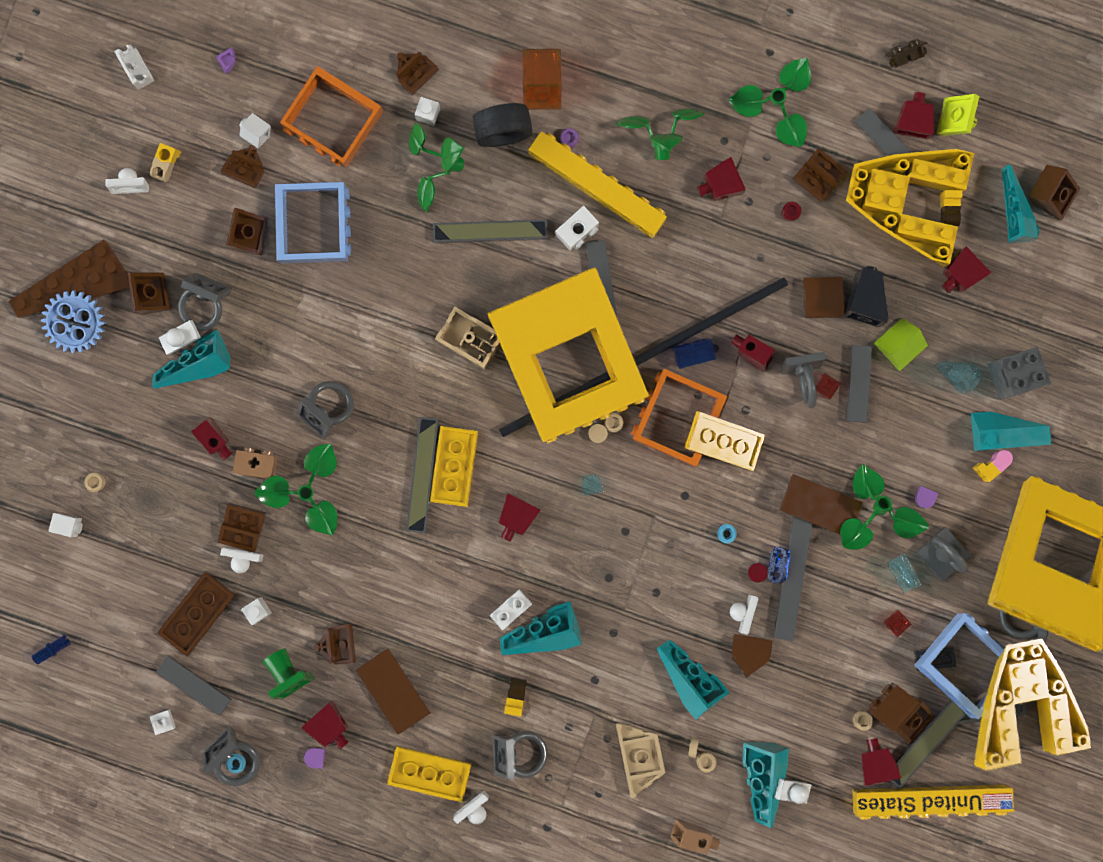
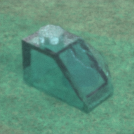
[935,361,983,394]

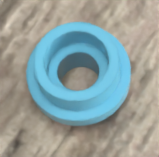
[717,524,737,543]
[226,753,246,773]

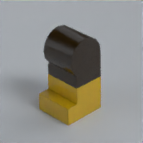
[940,190,962,227]
[504,677,527,717]

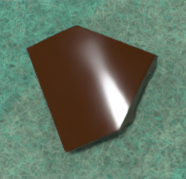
[396,52,439,96]
[221,145,264,189]
[313,624,356,665]
[731,634,772,678]

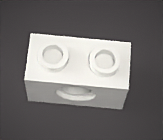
[555,206,599,251]
[490,589,532,630]

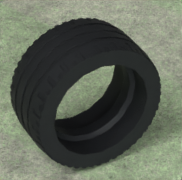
[473,103,532,147]

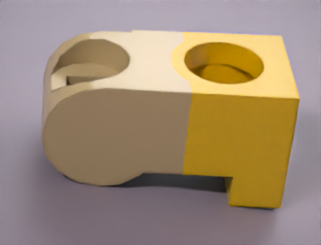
[150,143,182,182]

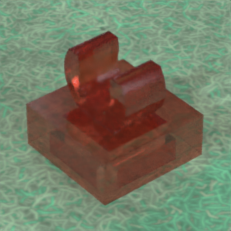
[816,373,841,400]
[883,610,912,637]

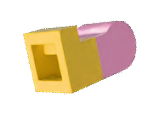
[973,450,1013,482]

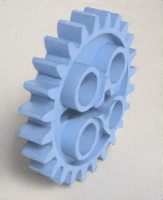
[41,290,106,353]

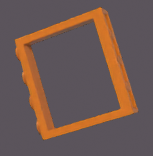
[280,66,383,167]
[631,369,727,467]

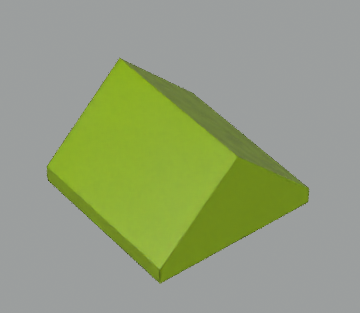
[874,318,928,371]

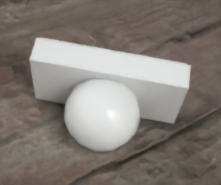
[105,168,149,194]
[159,320,201,355]
[220,547,263,574]
[730,595,759,635]
[775,778,811,804]
[453,791,489,824]

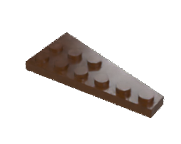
[8,239,130,318]

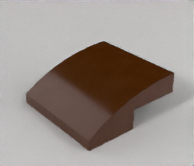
[792,148,848,203]
[803,277,844,318]
[218,503,266,552]

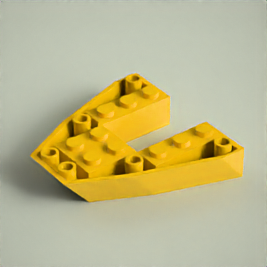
[846,149,974,268]
[974,639,1091,771]

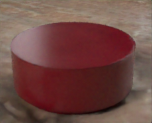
[781,201,801,222]
[747,563,768,583]

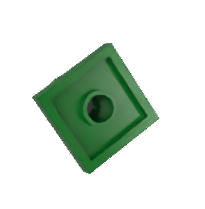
[262,648,315,700]

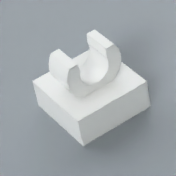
[150,710,176,735]

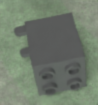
[987,347,1051,400]

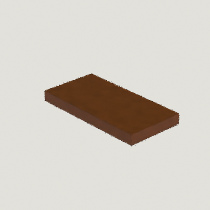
[779,474,863,535]
[157,572,236,657]
[356,648,431,735]

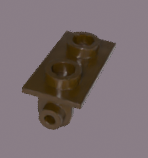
[885,39,927,68]

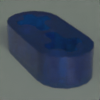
[768,547,790,584]

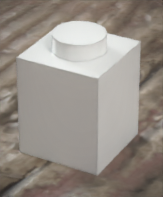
[415,97,440,127]
[239,113,271,148]
[48,513,83,537]
[241,597,272,626]

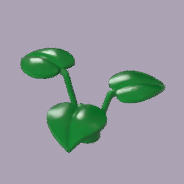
[729,58,811,147]
[615,108,705,160]
[409,123,464,213]
[255,444,338,535]
[840,464,929,550]

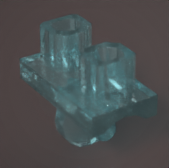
[887,553,921,594]

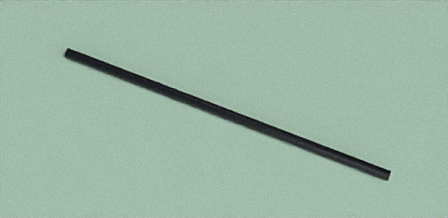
[499,277,788,438]

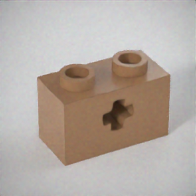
[232,447,278,478]

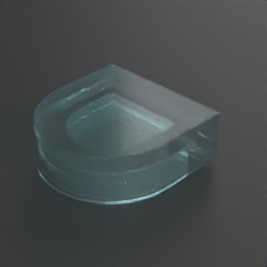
[582,475,603,496]

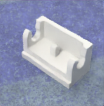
[114,45,155,90]

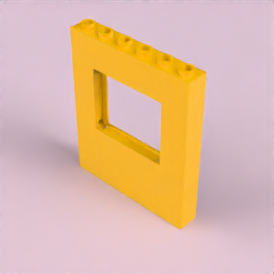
[487,267,649,443]
[987,476,1103,652]

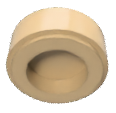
[604,413,623,433]
[588,424,608,443]
[84,473,105,492]
[853,710,873,731]
[688,737,699,758]
[696,752,716,772]

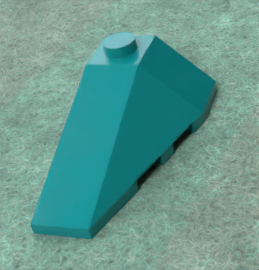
[1001,164,1039,244]
[152,330,230,389]
[971,411,1051,451]
[500,601,581,655]
[657,640,730,720]
[743,742,789,828]

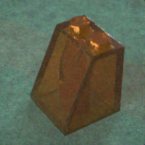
[523,49,561,110]

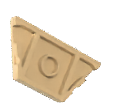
[616,723,665,799]

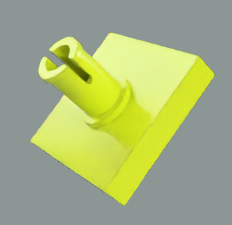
[936,94,979,136]

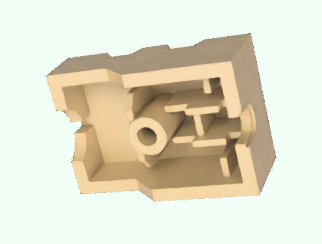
[435,307,500,370]

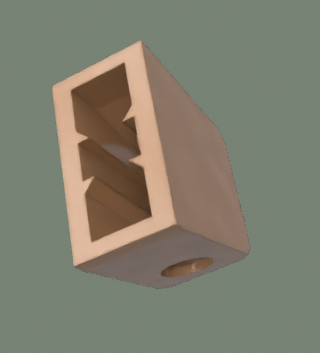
[670,819,720,854]

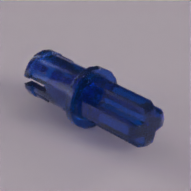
[32,634,71,665]

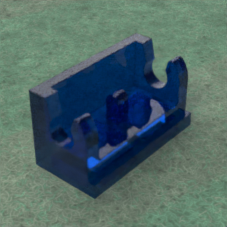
[672,337,716,369]

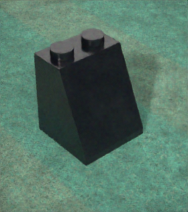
[844,266,889,328]

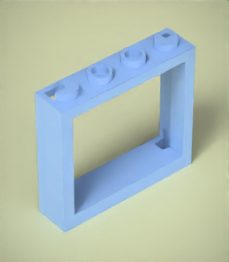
[275,182,351,263]
[914,613,1004,719]

